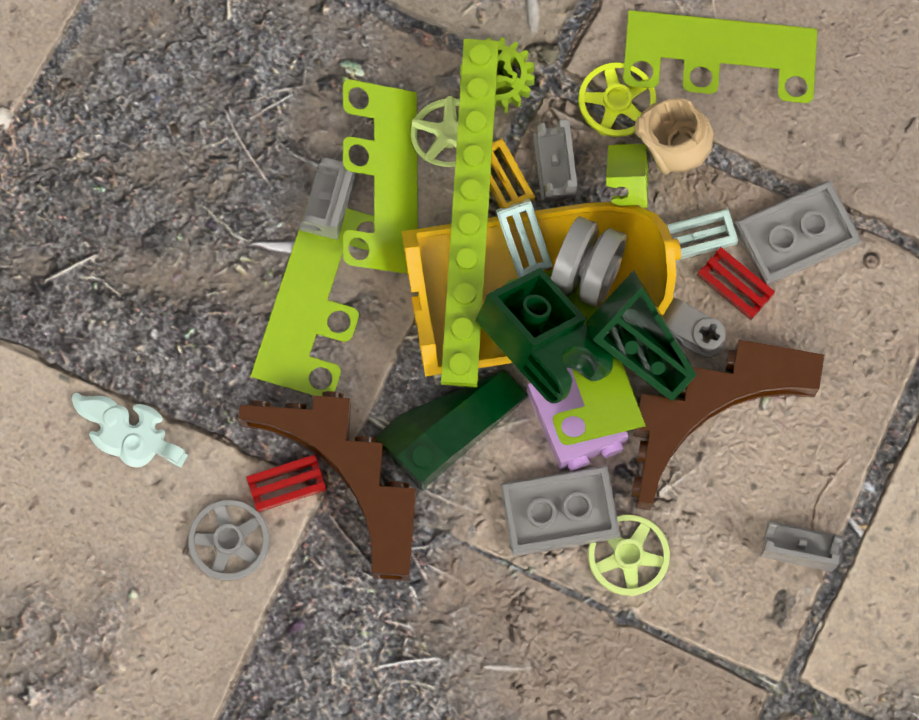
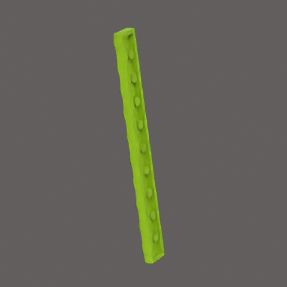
[441,39,499,387]

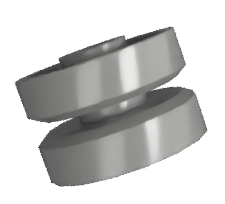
[551,216,627,308]

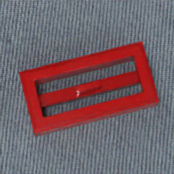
[697,247,775,320]
[246,454,327,512]

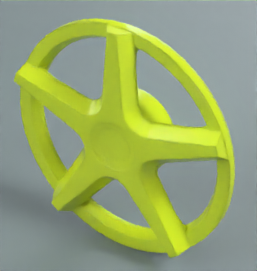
[578,62,657,137]

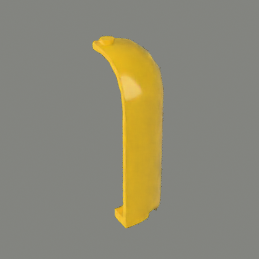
[401,202,681,377]

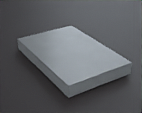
[734,180,862,286]
[500,466,620,557]

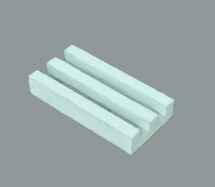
[496,199,553,278]
[667,209,738,261]

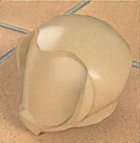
[634,98,714,175]

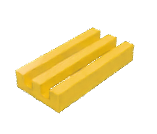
[490,138,535,209]

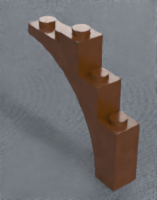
[631,340,825,511]
[239,391,416,581]

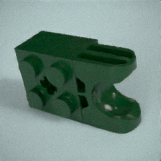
[475,267,613,403]

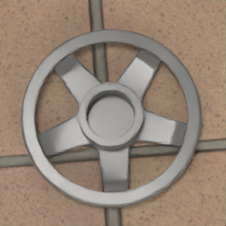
[188,499,270,581]

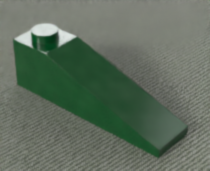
[374,370,529,491]

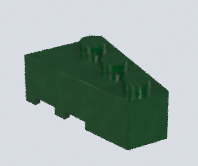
[585,270,697,401]

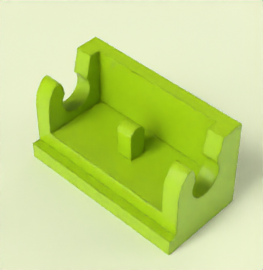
[606,144,649,208]

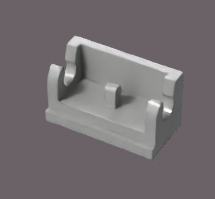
[533,119,577,202]
[300,158,356,240]
[761,521,842,572]

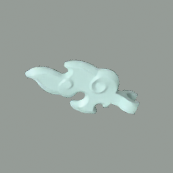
[72,393,188,468]

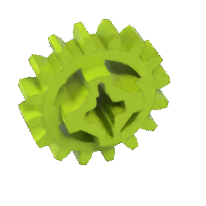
[460,37,535,113]

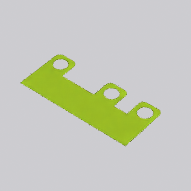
[623,10,817,103]
[343,79,418,274]
[250,208,374,396]
[505,270,646,445]

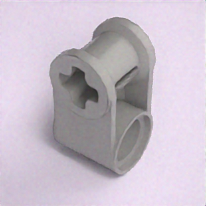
[663,298,726,358]

